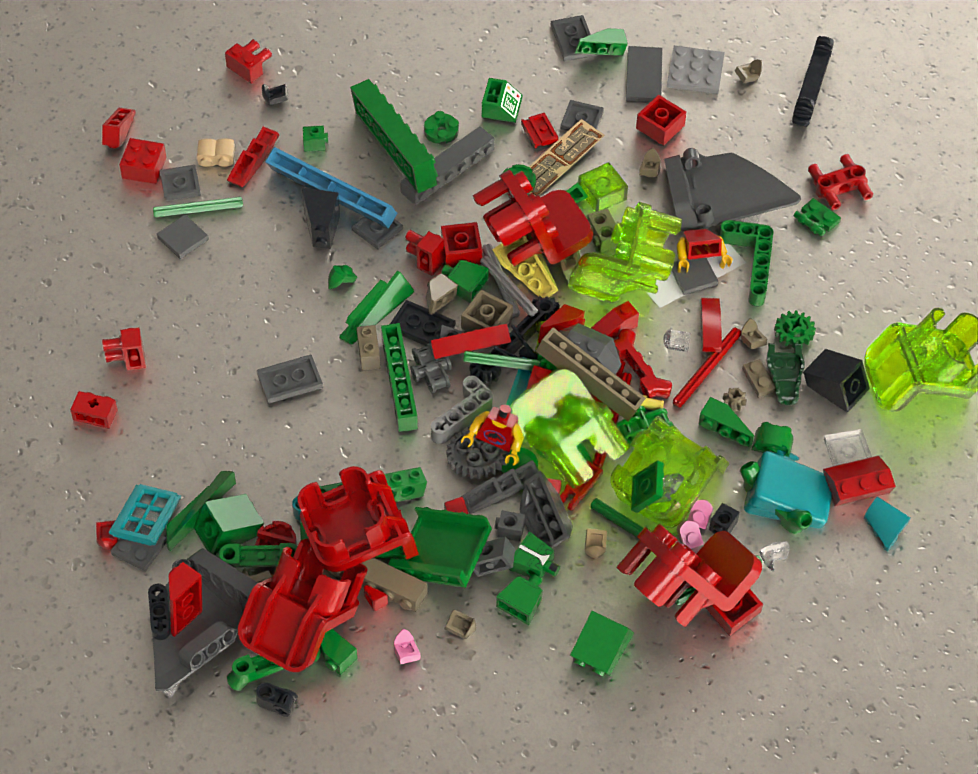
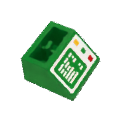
[482,78,523,123]

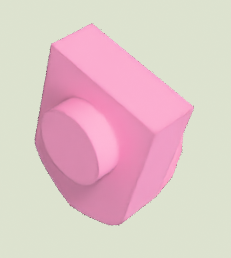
[688,499,713,530]
[676,520,704,549]
[394,629,420,664]

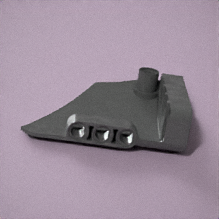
[152,548,257,691]

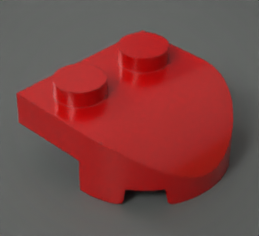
[254,521,297,546]

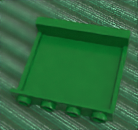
[388,507,492,588]

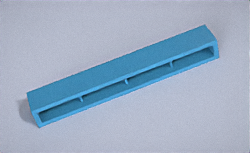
[265,147,398,229]

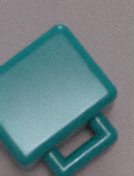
[744,450,832,528]

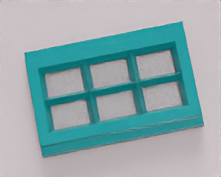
[109,484,181,546]

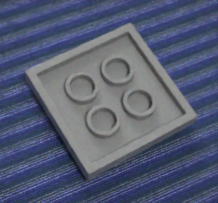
[667,45,725,94]

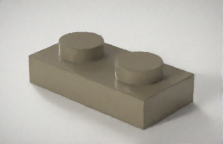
[742,359,776,398]

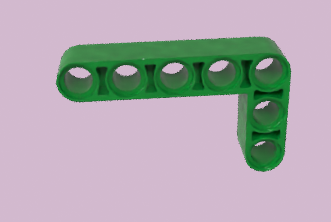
[719,220,774,307]

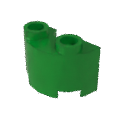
[751,422,794,457]

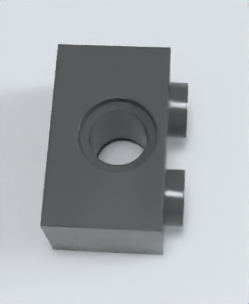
[473,537,515,577]

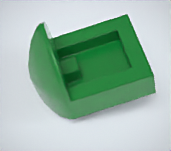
[328,265,357,289]

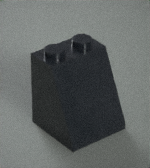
[302,187,340,249]
[803,349,870,412]

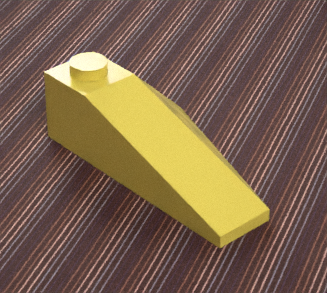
[492,233,559,298]

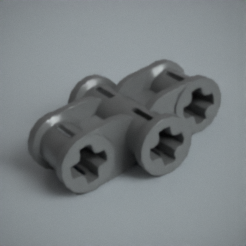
[410,343,452,393]

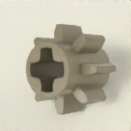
[723,388,747,411]

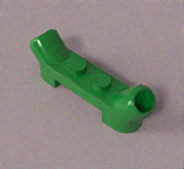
[740,461,813,534]
[216,543,297,568]
[227,648,321,691]

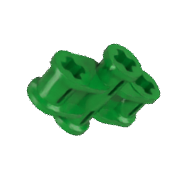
[615,406,674,447]

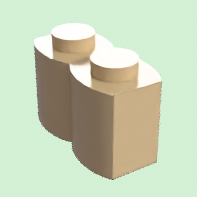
[197,138,235,167]

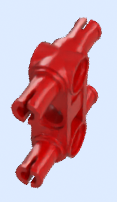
[808,154,874,210]

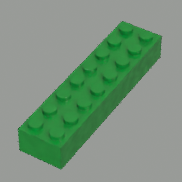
[350,79,438,194]

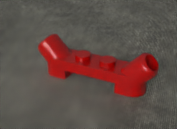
[614,329,672,399]

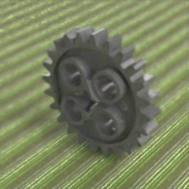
[446,427,510,479]

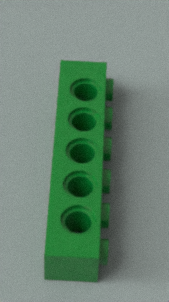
[381,323,418,432]
[319,467,427,502]

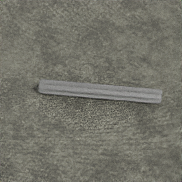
[482,244,520,318]
[480,255,538,317]

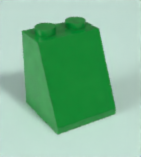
[194,494,264,556]
[570,611,634,676]

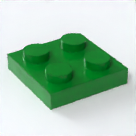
[631,460,664,513]

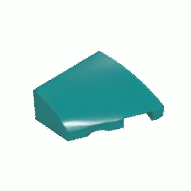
[864,497,911,551]

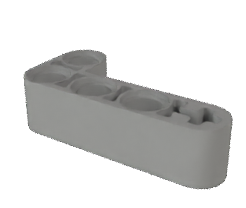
[431,376,493,444]

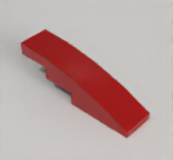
[227,126,280,188]
[701,298,722,352]
[431,324,511,359]

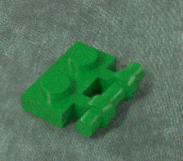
[793,198,841,237]

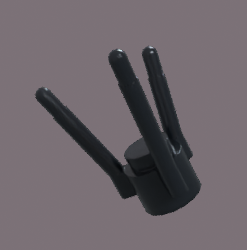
[494,324,538,360]

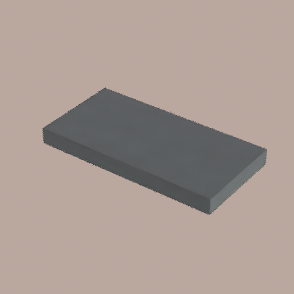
[626,46,662,102]

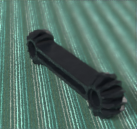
[792,36,834,127]
[469,295,560,386]

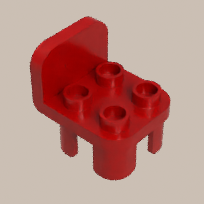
[472,170,593,267]
[298,466,419,572]
[616,524,762,627]
[238,538,368,672]

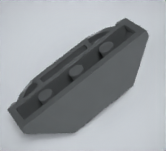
[558,323,621,375]
[519,471,573,547]

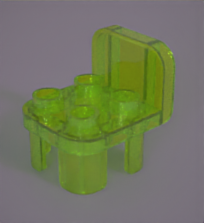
[568,202,682,303]
[864,308,978,412]
[510,369,630,488]
[610,416,730,528]

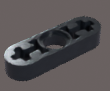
[148,583,171,640]

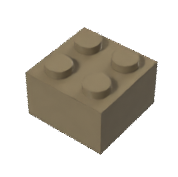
[461,290,513,332]

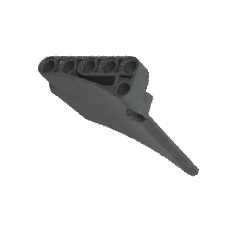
[664,148,801,231]

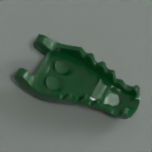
[766,343,805,405]

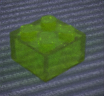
[578,162,628,212]

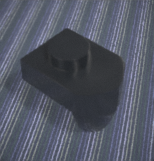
[262,84,288,105]

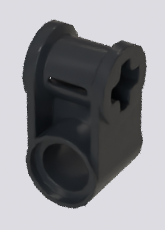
[256,682,298,717]

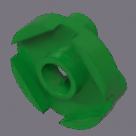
[424,111,459,144]

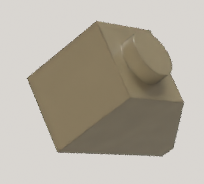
[426,274,458,315]

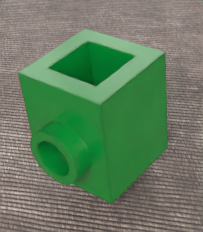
[303,125,328,152]

